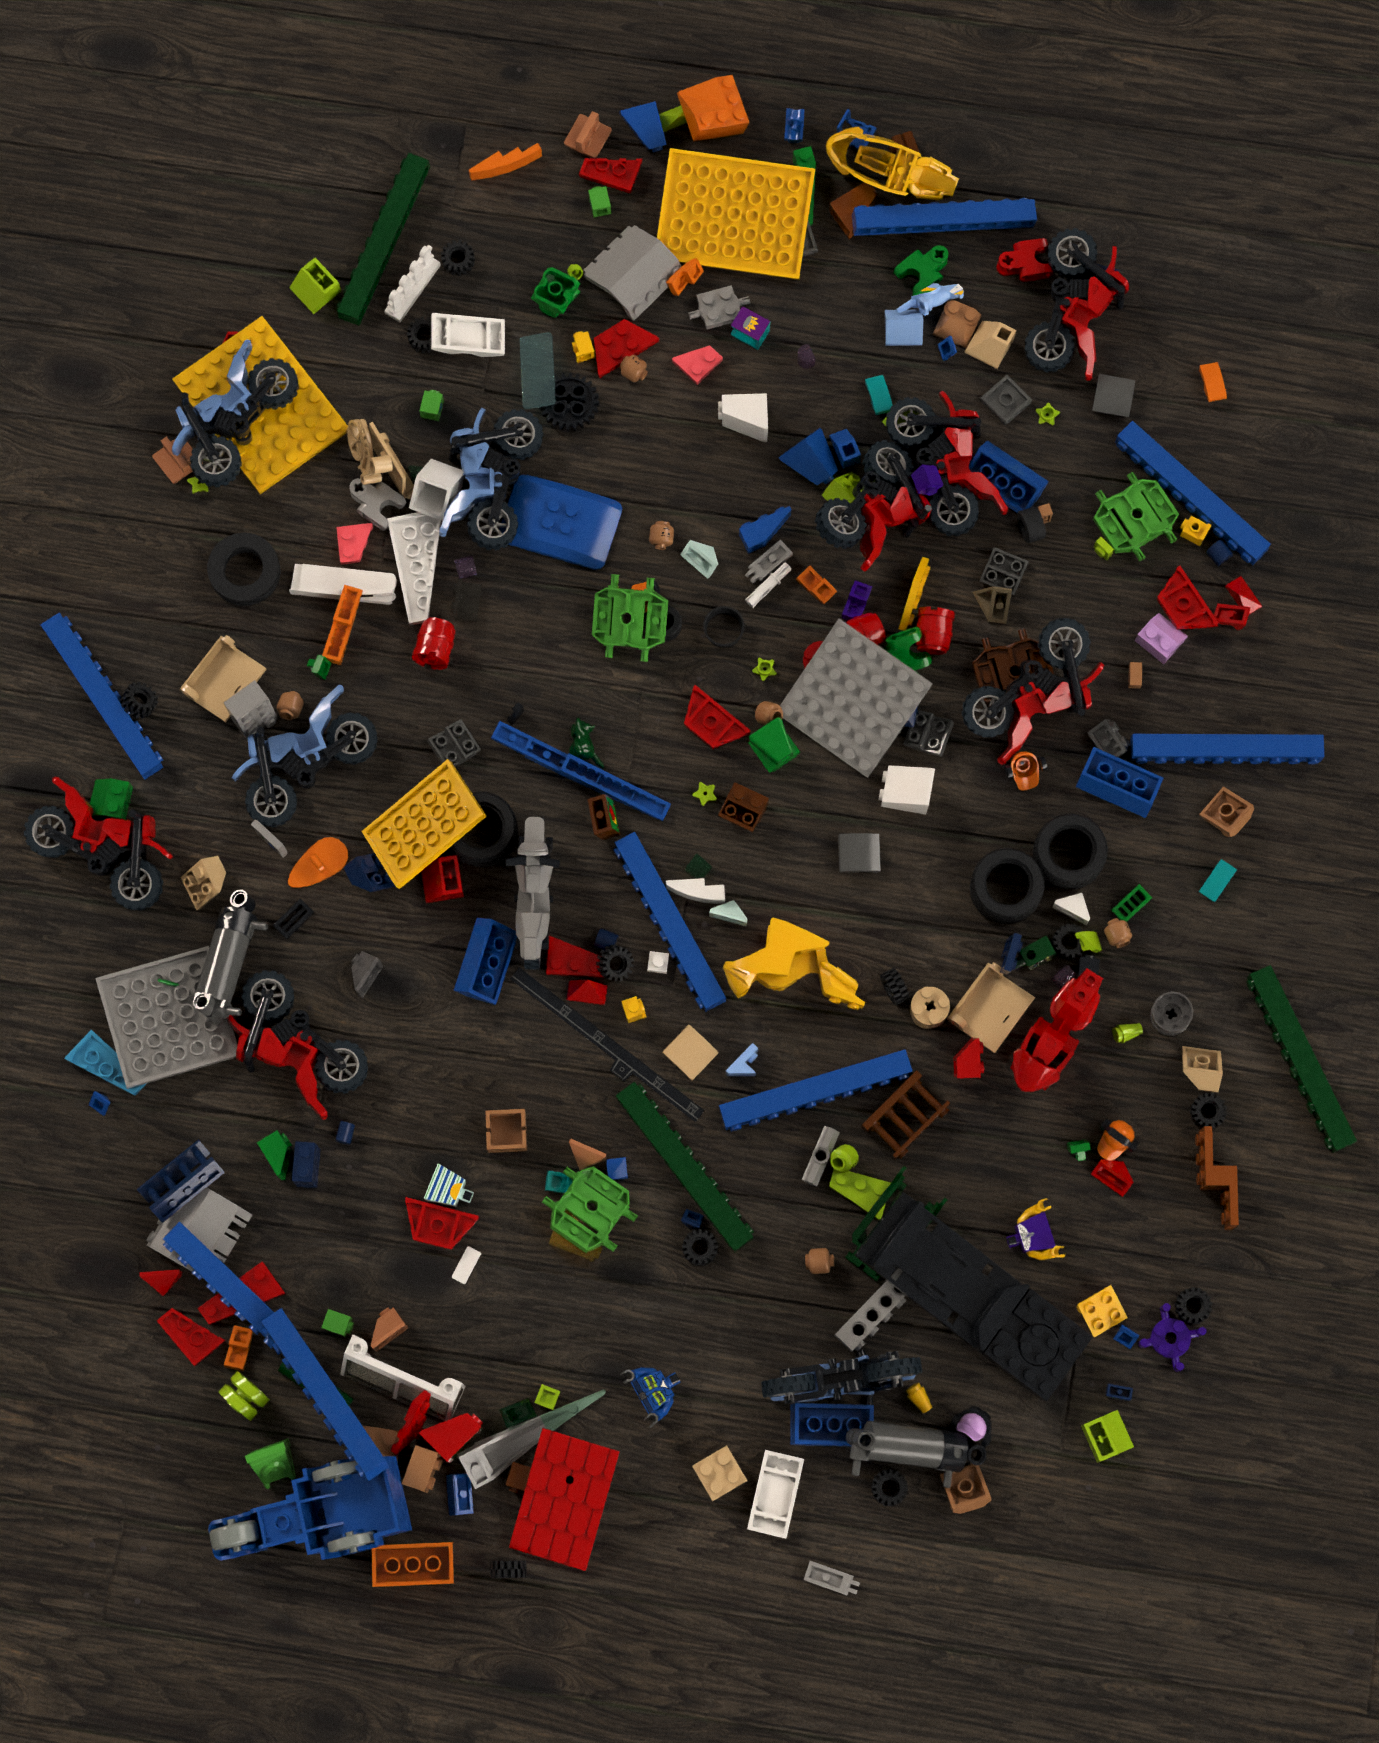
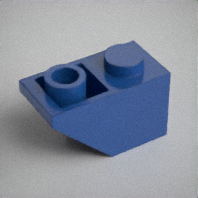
[829,429,861,469]

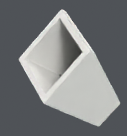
[718,393,768,442]
[409,459,464,521]
[878,766,935,815]

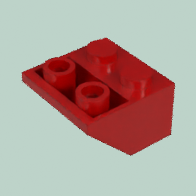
[421,855,464,903]
[953,1037,984,1078]

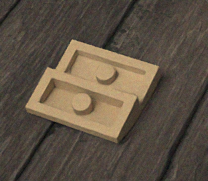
[662,1024,719,1080]

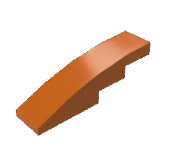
[469,143,542,180]

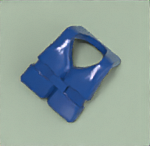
[837,109,876,150]

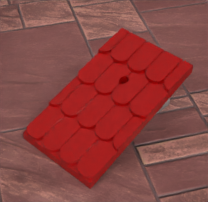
[509,1428,620,1571]

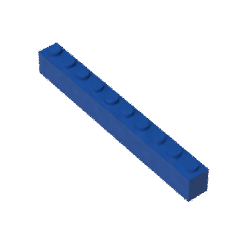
[852,198,1037,236]
[1115,421,1271,565]
[40,612,164,780]
[1130,734,1324,764]
[613,832,726,1012]
[719,1049,913,1132]
[261,1308,389,1481]

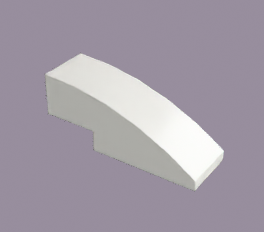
[666,878,725,904]

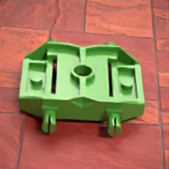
[1093,472,1179,562]
[592,574,668,662]
[542,1166,638,1253]

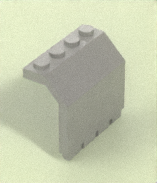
[583,225,682,321]

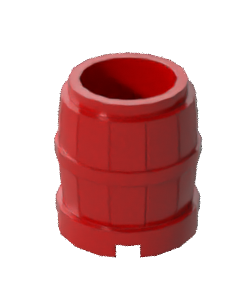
[915,607,955,655]
[846,612,886,646]
[412,617,455,670]

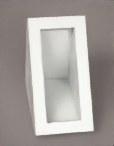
[1052,893,1090,925]

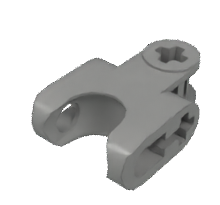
[349,478,407,531]

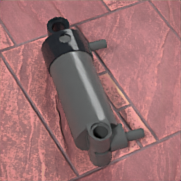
[193,890,268,1024]
[846,1421,987,1488]

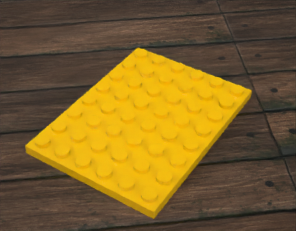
[657,148,815,280]
[172,316,348,495]

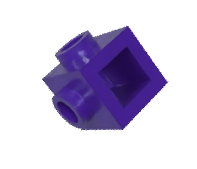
[911,464,943,496]

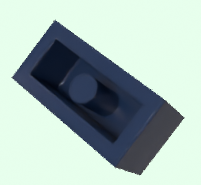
[1105,1383,1133,1401]

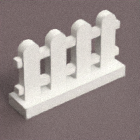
[384,245,441,323]

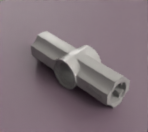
[802,1126,840,1187]

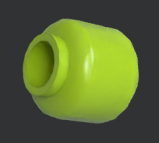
[830,1144,859,1173]

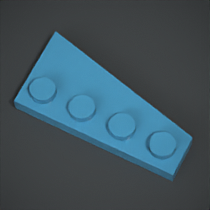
[64,1030,146,1096]

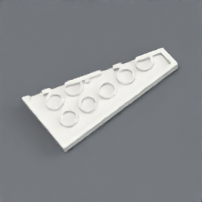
[387,512,441,625]

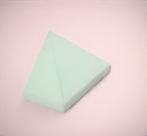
[680,540,718,579]
[709,900,747,926]

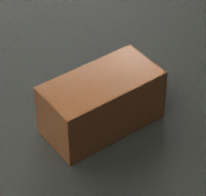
[1037,503,1053,523]
[1128,662,1142,689]

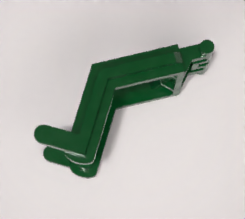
[845,1166,948,1281]

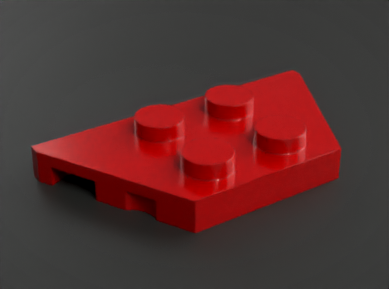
[594,319,659,378]
[1157,566,1219,630]
[684,685,751,749]
[405,1197,479,1250]

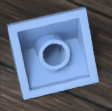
[885,309,923,346]

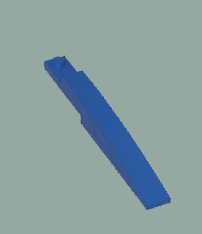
[491,721,671,821]

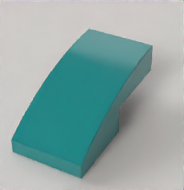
[865,375,893,415]
[1199,859,1237,902]
[545,1171,573,1193]

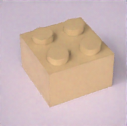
[692,1445,747,1502]

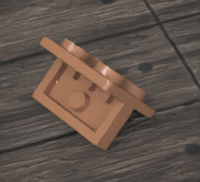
[564,111,612,158]
[152,436,203,484]

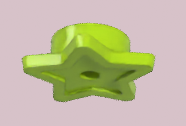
[1036,403,1060,425]
[187,477,209,493]
[752,658,777,681]
[692,782,717,806]

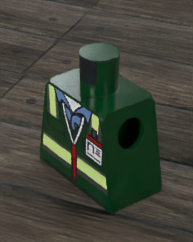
[1015,936,1057,971]

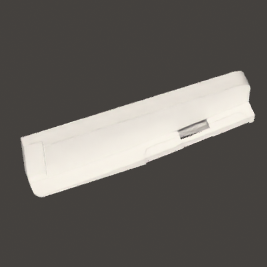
[289,564,397,605]

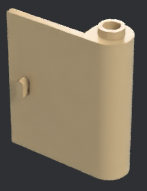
[369,422,414,499]
[179,635,267,723]
[947,962,1035,1053]

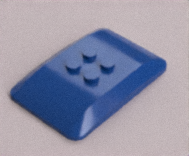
[499,475,622,570]

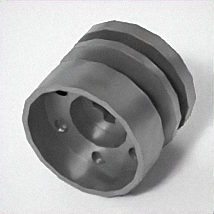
[1150,991,1193,1036]

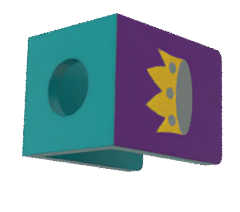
[731,307,770,350]

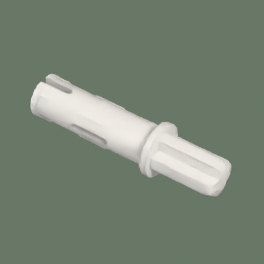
[745,562,791,608]

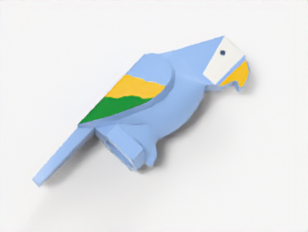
[896,283,964,316]

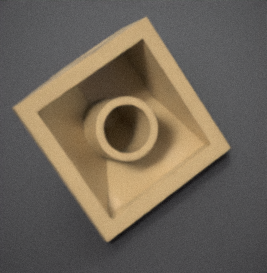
[1182,1046,1223,1092]

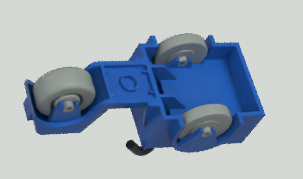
[208,1456,412,1561]

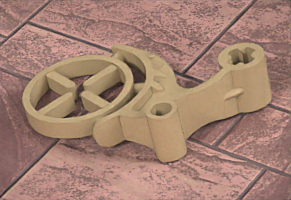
[347,419,393,485]

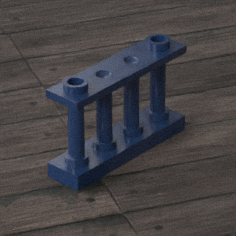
[137,1139,225,1223]

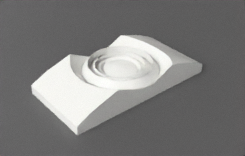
[431,313,505,357]
[747,1450,804,1539]

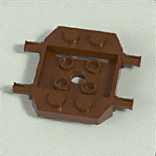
[972,628,1054,704]

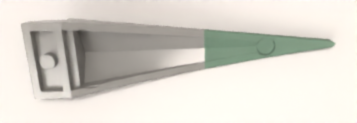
[457,1390,606,1489]

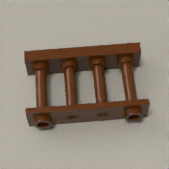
[861,1070,950,1160]

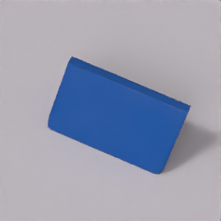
[446,1473,474,1516]

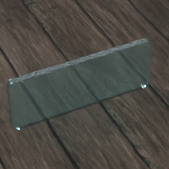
[520,332,556,409]

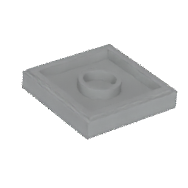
[251,820,288,858]

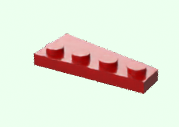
[197,1261,286,1325]

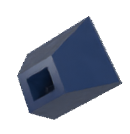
[343,853,396,892]

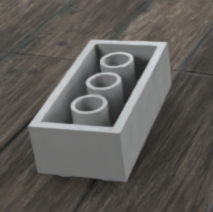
[224,680,278,741]

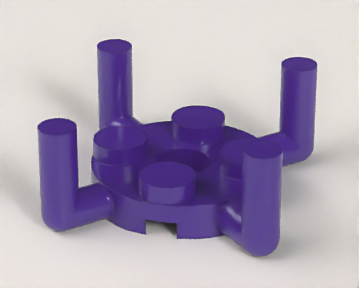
[1138,1303,1207,1372]

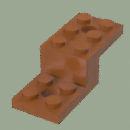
[1195,1126,1239,1230]

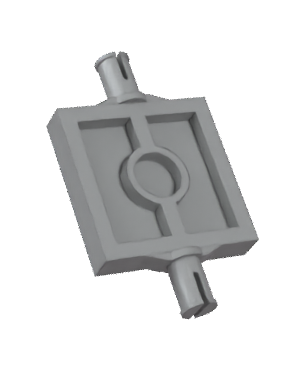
[688,285,750,330]

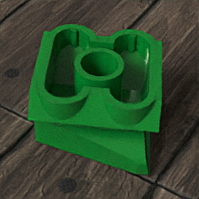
[531,267,581,318]
[748,717,800,773]

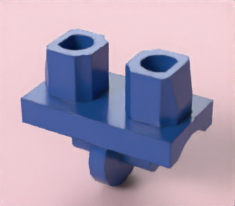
[784,108,805,143]

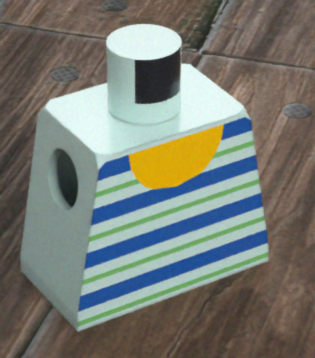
[424,1164,474,1207]

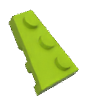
[829,1170,891,1220]

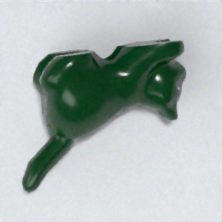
[569,718,604,768]

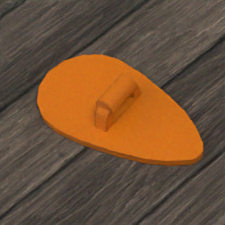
[288,837,348,888]

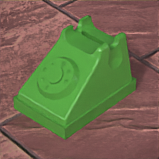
[245,1438,296,1489]

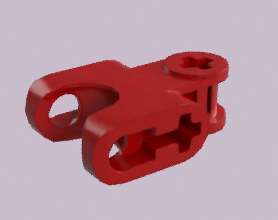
[996,238,1054,282]

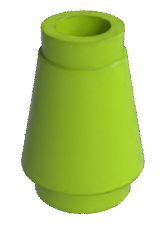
[1112,1023,1143,1044]

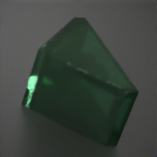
[499,1398,537,1429]

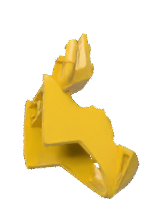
[826,127,959,200]
[723,918,865,1010]

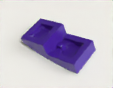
[841,580,872,620]

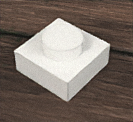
[647,951,669,974]

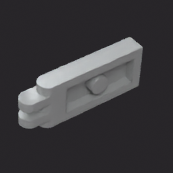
[745,540,793,583]
[803,1561,860,1595]

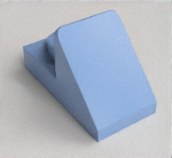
[726,1043,758,1076]

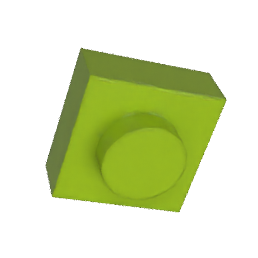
[1094,537,1114,560]
[535,1384,560,1410]

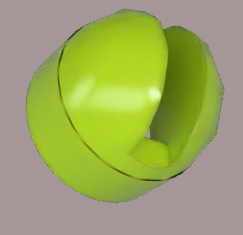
[567,264,583,280]

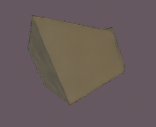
[972,586,1012,624]

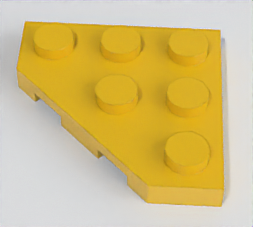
[899,557,931,631]

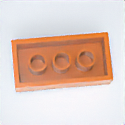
[372,1542,454,1587]

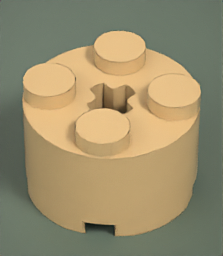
[910,986,950,1029]

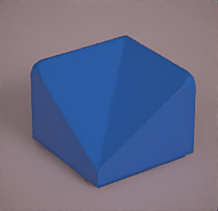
[606,1157,628,1180]

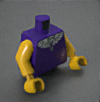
[1006,1198,1065,1260]

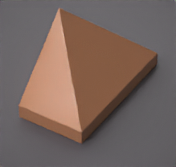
[569,1139,607,1170]

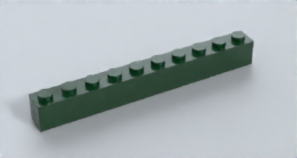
[336,153,430,326]
[1246,965,1357,1153]
[616,1082,754,1253]

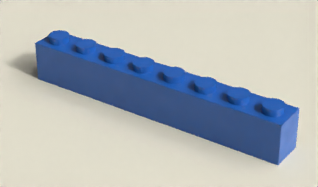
[162,1221,274,1349]

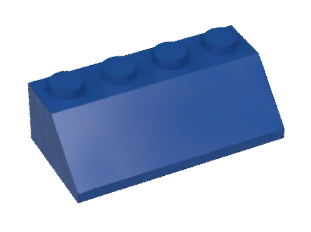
[969,440,1049,513]
[1076,747,1164,818]
[454,918,517,1005]

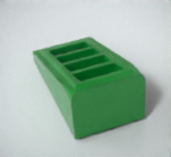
[1111,884,1152,922]

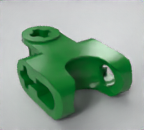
[894,245,949,295]
[882,627,932,671]

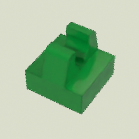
[307,655,332,680]
[1067,1139,1091,1161]

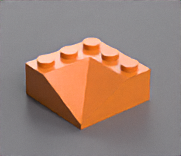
[677,75,749,141]

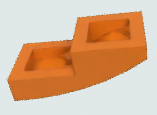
[666,258,704,296]
[1199,362,1227,402]
[796,566,837,605]
[224,1325,253,1371]

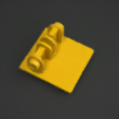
[1076,1285,1128,1337]

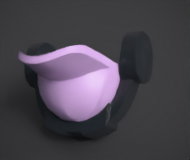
[949,1406,993,1449]

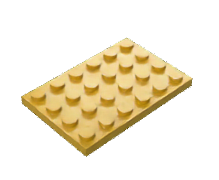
[361,759,487,889]

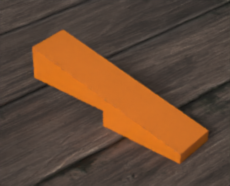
[322,585,363,665]

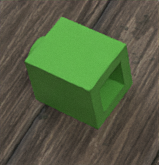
[588,186,611,218]
[419,390,444,421]
[321,1309,354,1337]

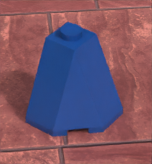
[619,101,667,152]
[778,428,838,485]

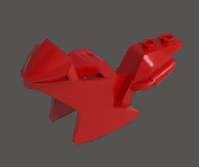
[1010,968,1103,1092]

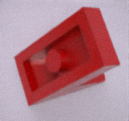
[1214,603,1251,631]

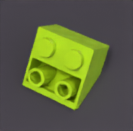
[289,258,341,315]
[822,472,862,503]
[1081,1410,1134,1463]

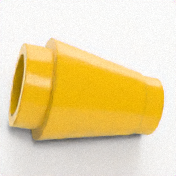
[906,1382,932,1413]

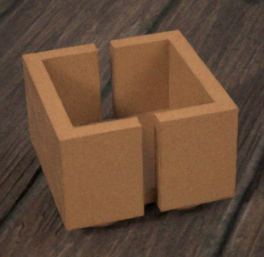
[486,1109,527,1153]
[402,1445,443,1493]

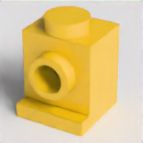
[572,331,595,363]
[1180,516,1211,546]
[621,996,646,1023]

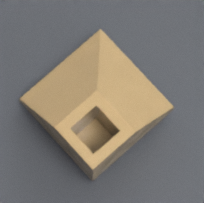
[965,321,1016,369]
[180,856,226,911]

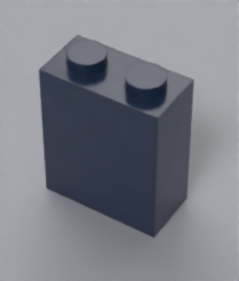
[292,1141,321,1188]

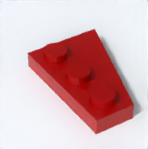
[579,158,643,194]
[546,936,604,978]
[156,1308,225,1367]
[390,1390,431,1455]

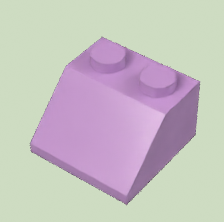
[1135,613,1188,664]

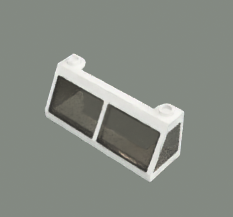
[340,1335,466,1421]

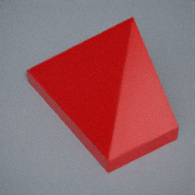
[1225,576,1262,615]
[567,980,608,1005]
[1091,1159,1133,1197]
[139,1270,182,1296]

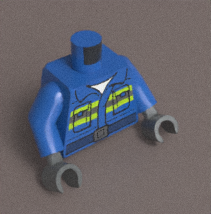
[620,1367,681,1428]

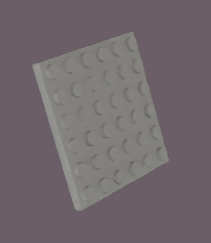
[780,618,933,778]
[95,946,237,1089]

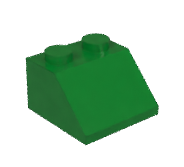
[90,778,133,820]
[257,1130,292,1181]

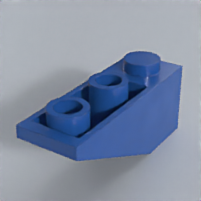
[739,506,791,554]

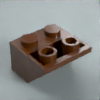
[718,782,769,832]

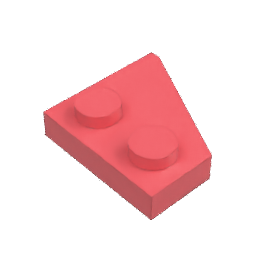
[672,345,723,385]
[336,523,373,565]

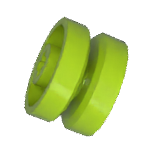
[219,1371,270,1421]

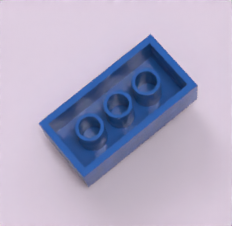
[790,1403,874,1446]

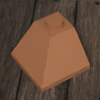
[371,1307,408,1352]

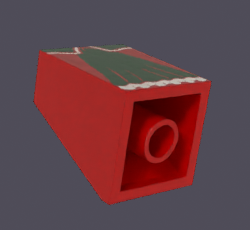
[419,1413,484,1463]

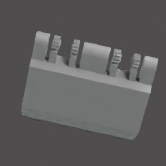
[146,1187,252,1272]

